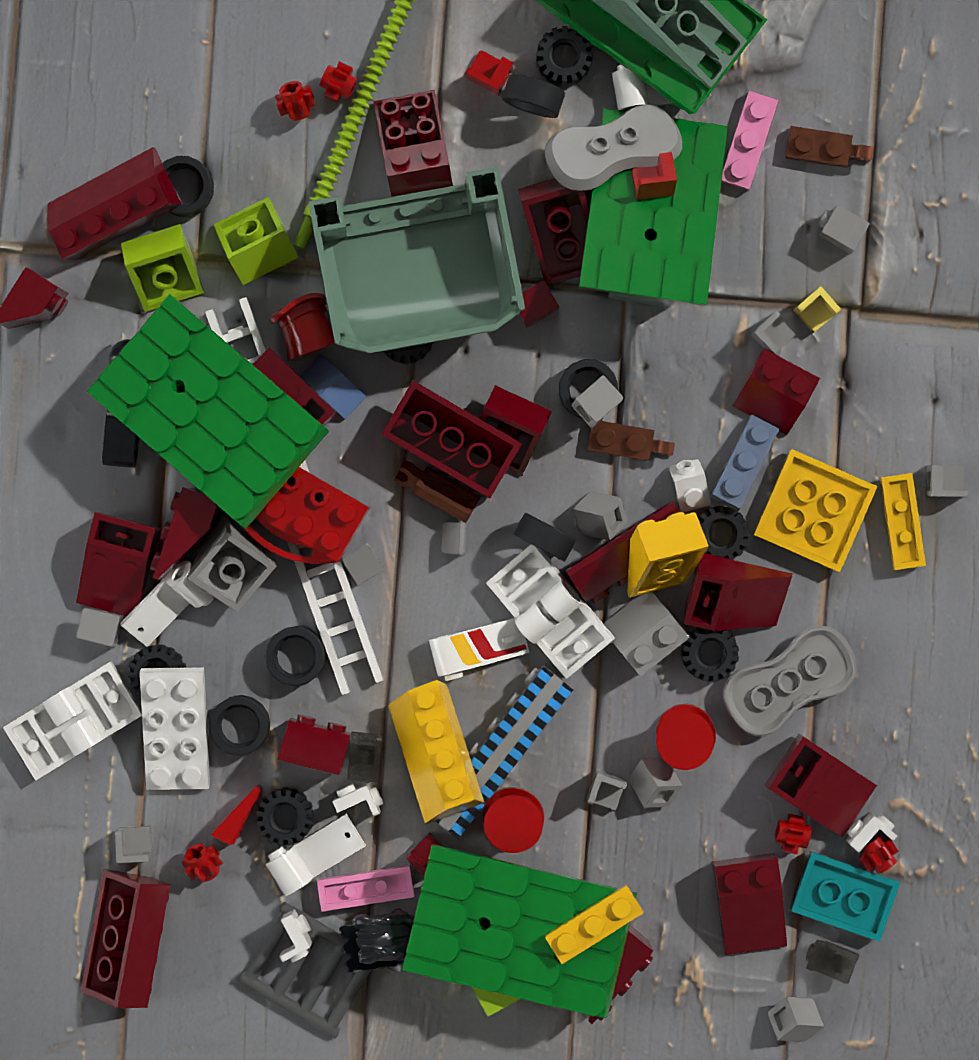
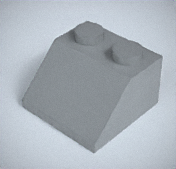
[187,517,276,612]
[603,592,690,677]

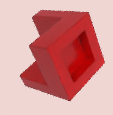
[465,50,514,96]
[632,152,677,200]

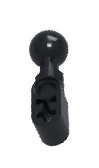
[102,339,139,468]

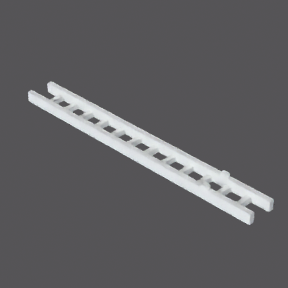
[205,297,384,695]

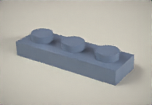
[710,415,779,512]

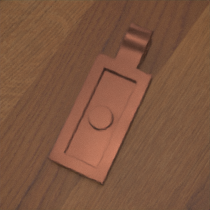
[785,126,874,168]
[587,421,675,461]
[394,460,481,523]

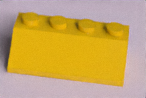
[388,680,484,824]

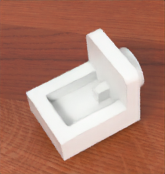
[669,459,711,512]
[332,783,383,816]
[845,813,898,852]
[279,909,312,962]

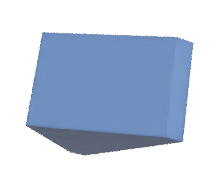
[300,354,366,419]

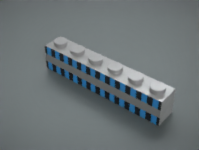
[435,665,574,839]

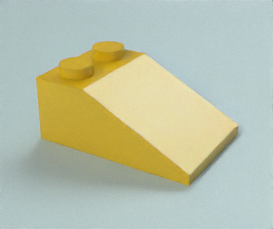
[627,512,709,598]

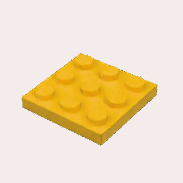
[753,449,878,572]

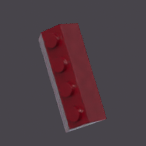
[48,147,181,260]
[381,380,522,499]
[565,502,679,603]
[81,869,170,1008]

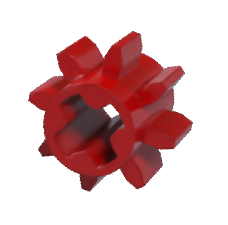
[319,61,358,103]
[275,81,315,121]
[774,813,811,854]
[858,835,899,874]
[181,843,223,883]

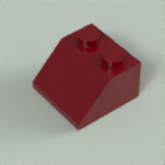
[0,267,69,329]
[732,349,820,435]
[479,385,552,476]
[277,714,352,775]

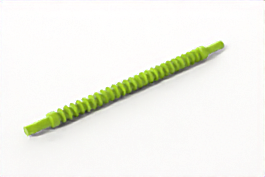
[293,0,416,250]

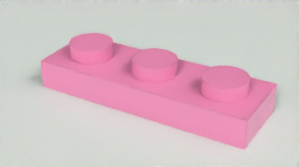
[721,91,779,191]
[317,865,415,912]

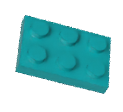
[790,851,900,942]

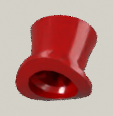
[269,293,335,362]
[656,704,716,770]
[483,787,544,853]

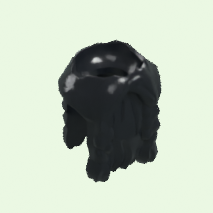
[339,908,415,973]

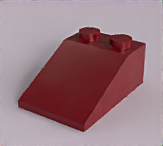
[518,178,590,286]
[712,853,787,955]

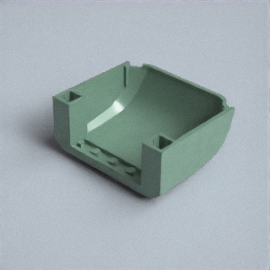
[308,167,525,354]

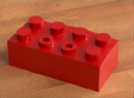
[244,467,370,564]

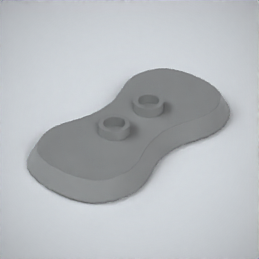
[545,105,682,191]
[723,626,857,737]

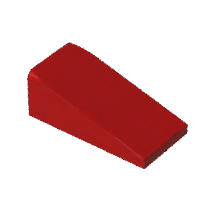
[211,784,263,845]

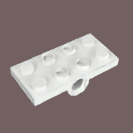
[486,544,615,679]
[3,661,142,781]
[140,667,210,790]

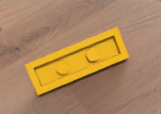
[879,473,926,570]
[545,884,644,964]

